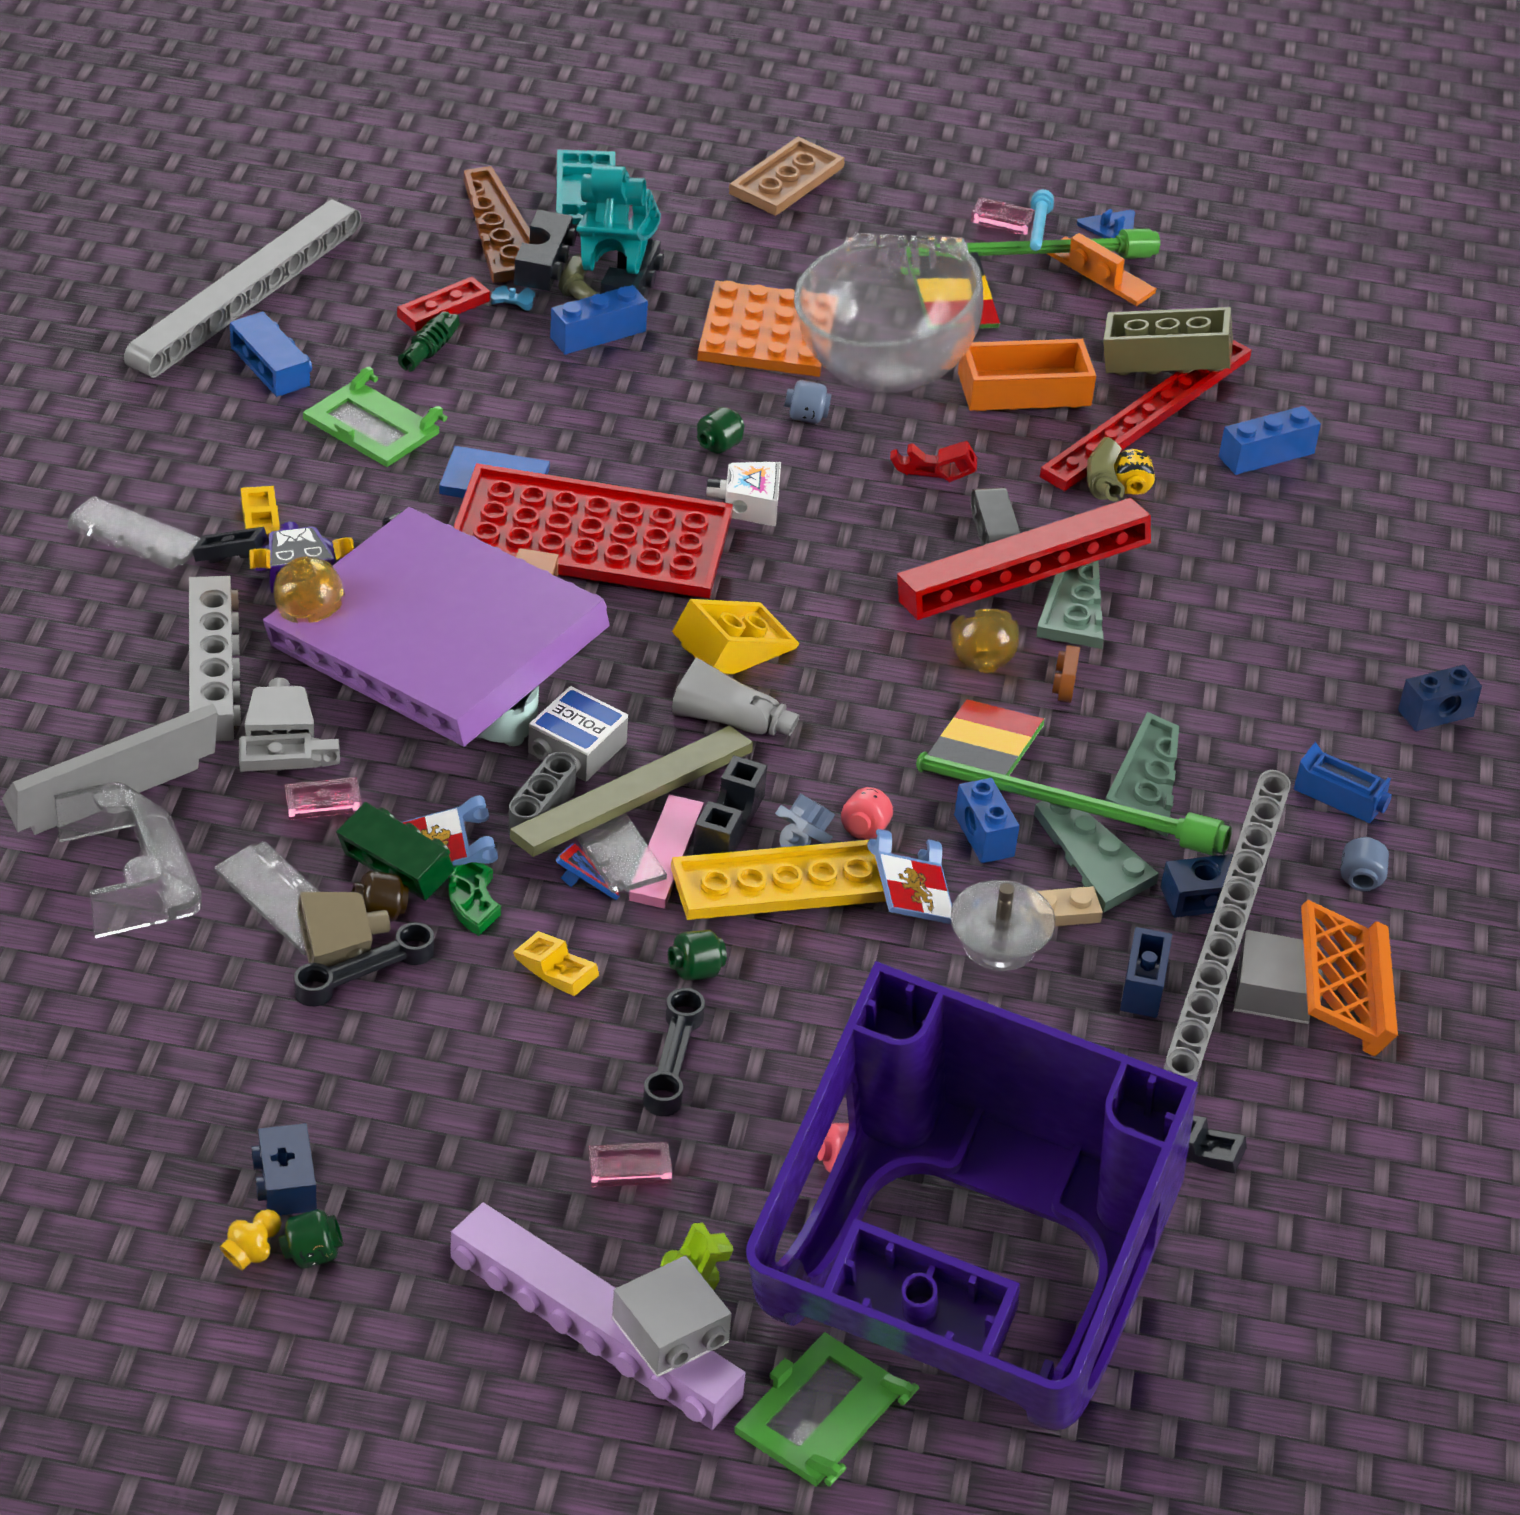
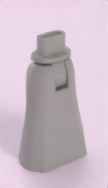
[672,657,799,736]

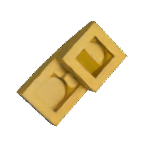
[240,486,280,538]
[513,931,599,996]

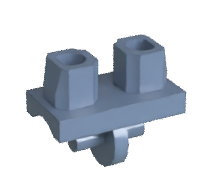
[775,793,835,847]

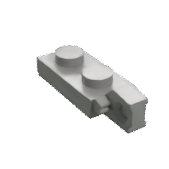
[239,733,340,772]

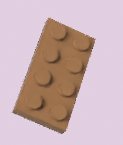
[729,137,845,216]

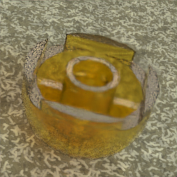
[273,557,345,623]
[950,609,1019,673]

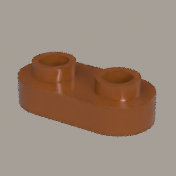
[1052,645,1080,703]

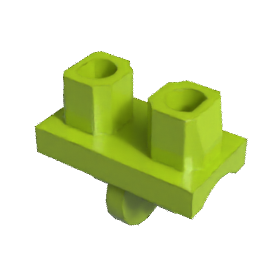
[660,1222,733,1290]

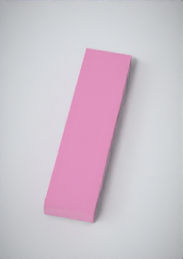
[629,795,704,909]

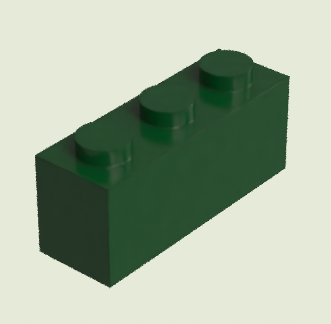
[336,802,455,901]

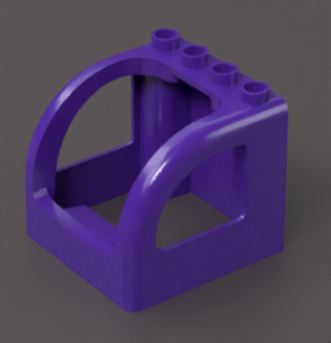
[746,961,1198,1431]

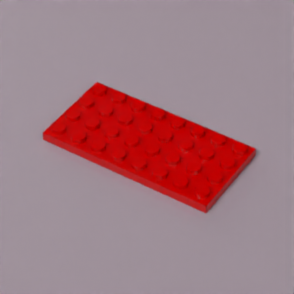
[453,463,733,599]

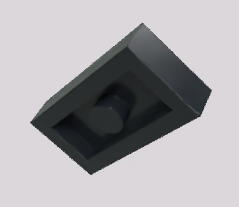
[192,526,268,563]

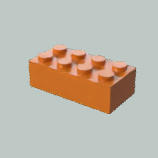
[958,339,1096,411]

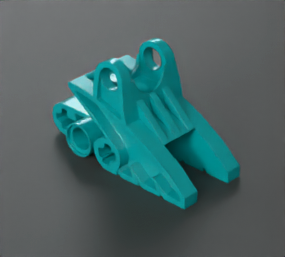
[576,165,661,274]

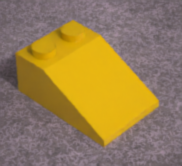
[672,599,799,674]

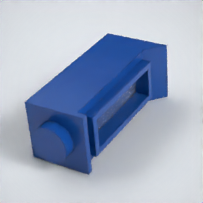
[1294,742,1392,823]

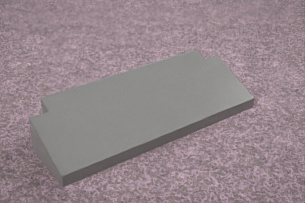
[2,703,218,835]

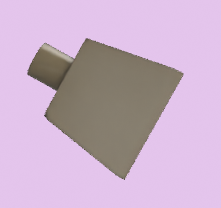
[296,892,390,967]

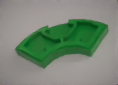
[448,862,501,936]

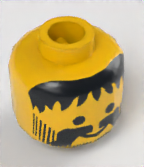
[1114,449,1155,495]

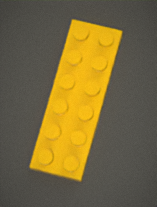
[671,840,886,920]

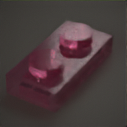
[971,197,1035,235]
[284,777,362,820]
[588,1142,672,1187]

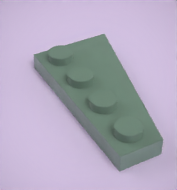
[1036,560,1104,649]
[1104,712,1179,837]
[1034,801,1159,913]

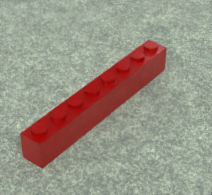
[897,497,1151,620]

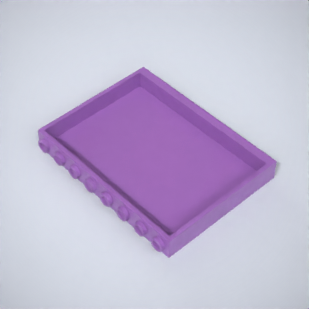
[263,507,610,747]

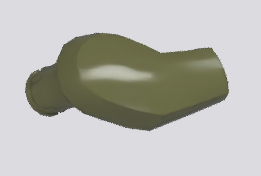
[558,253,600,300]
[1087,437,1125,502]

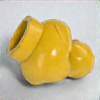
[220,1209,282,1270]

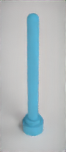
[1030,189,1054,251]

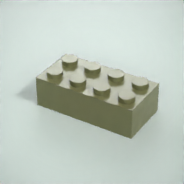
[1103,307,1233,375]

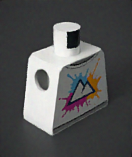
[706,462,781,526]

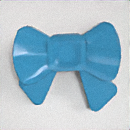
[491,285,535,311]

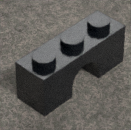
[514,210,577,291]
[600,239,664,299]
[693,755,767,855]

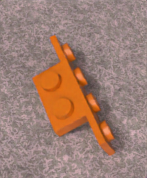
[1046,233,1156,306]

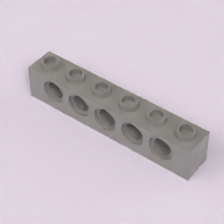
[189,576,241,741]

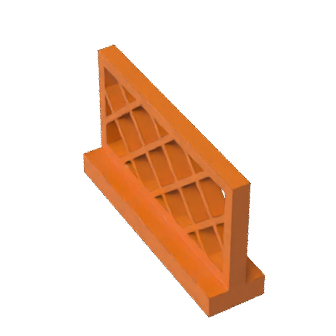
[1301,900,1398,1056]

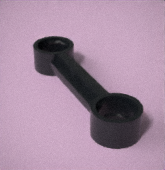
[294,922,434,1007]
[643,988,705,1117]

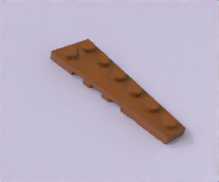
[464,166,530,283]

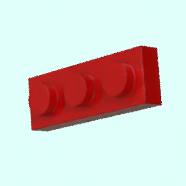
[397,277,490,332]

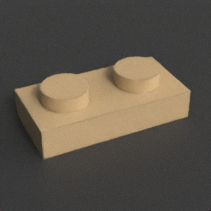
[1021,886,1103,929]

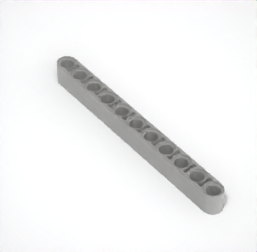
[124,199,361,378]
[1163,770,1291,1081]

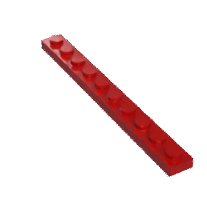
[1039,340,1252,491]

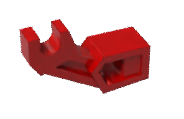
[890,440,977,482]

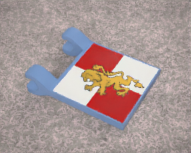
[402,795,498,867]
[867,829,956,925]

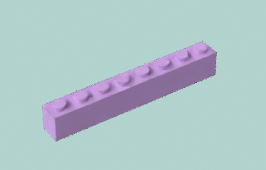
[451,1202,746,1430]

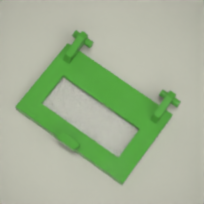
[303,367,447,467]
[734,1332,919,1487]

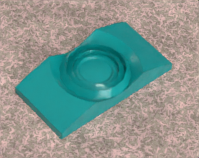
[556,149,615,224]

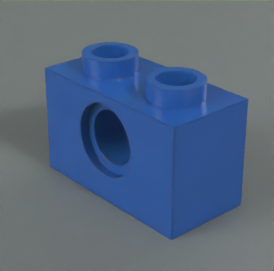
[954,777,1020,864]

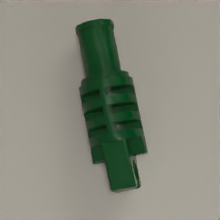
[398,311,460,372]

